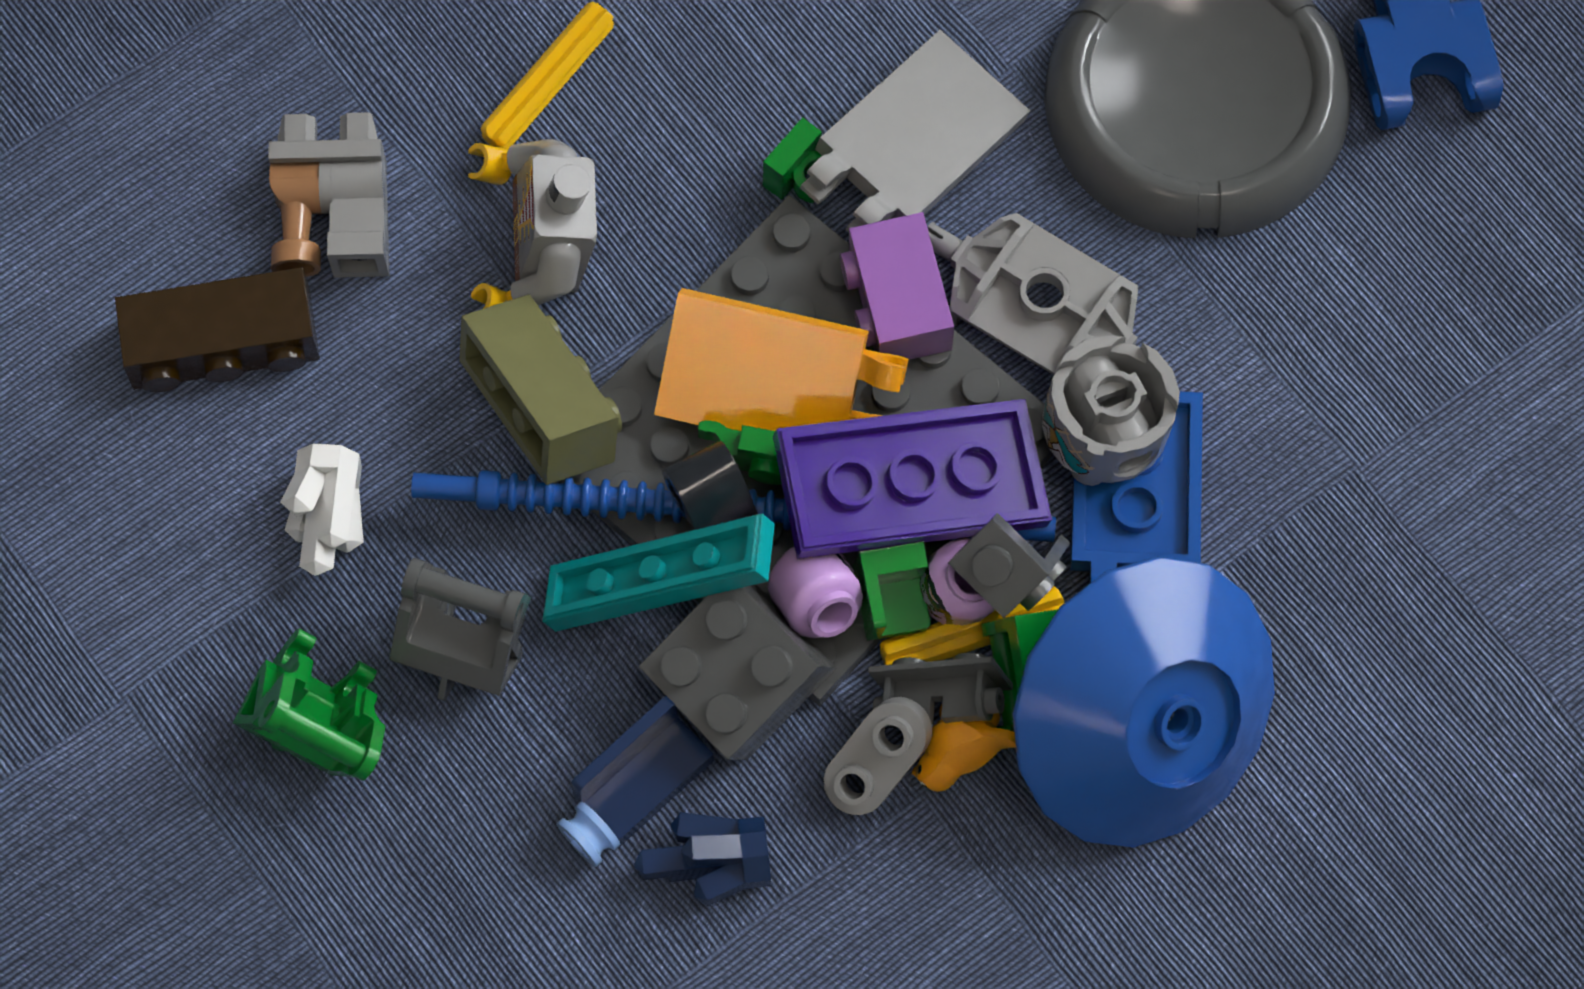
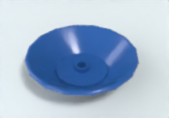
[1013,556,1275,848]

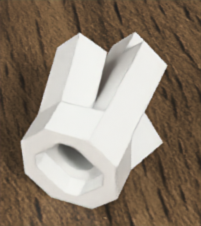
[280,444,364,576]

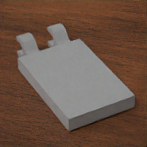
[800,30,1030,232]

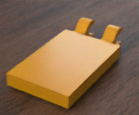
[654,288,909,431]

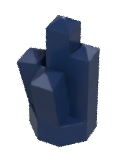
[634,812,771,906]

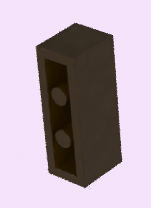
[115,267,320,392]

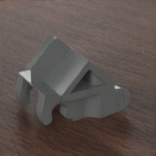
[389,557,531,701]

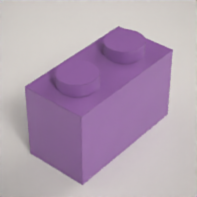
[839,212,954,360]

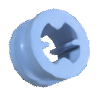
[556,801,620,867]

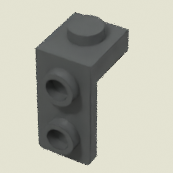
[948,513,1070,618]

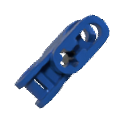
[1354,0,1504,130]

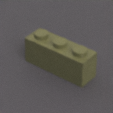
[459,294,622,485]

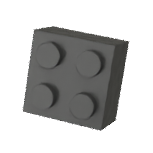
[639,584,837,760]

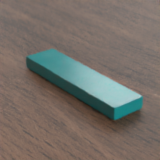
[542,513,775,632]

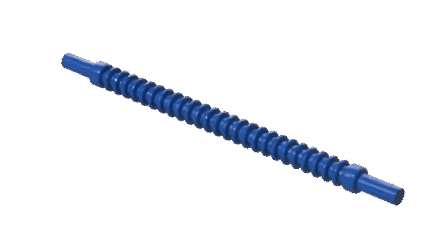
[411,470,1056,542]

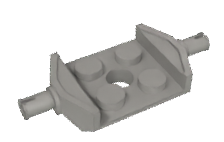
[927,213,1169,375]

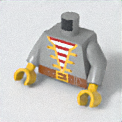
[468,139,597,309]

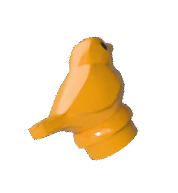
[912,704,1016,792]

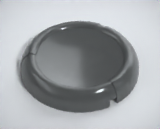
[1044,0,1351,238]

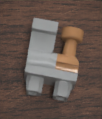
[268,112,390,278]

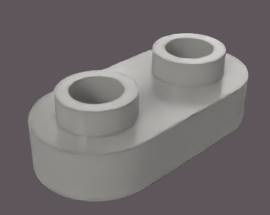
[824,697,932,815]

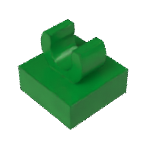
[763,117,822,203]

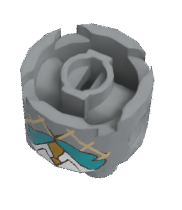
[1042,335,1180,486]

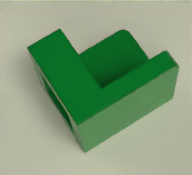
[852,541,931,641]

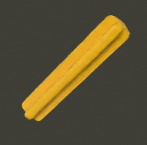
[480,2,614,150]
[880,586,1064,665]

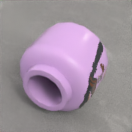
[920,538,995,625]
[767,547,864,638]

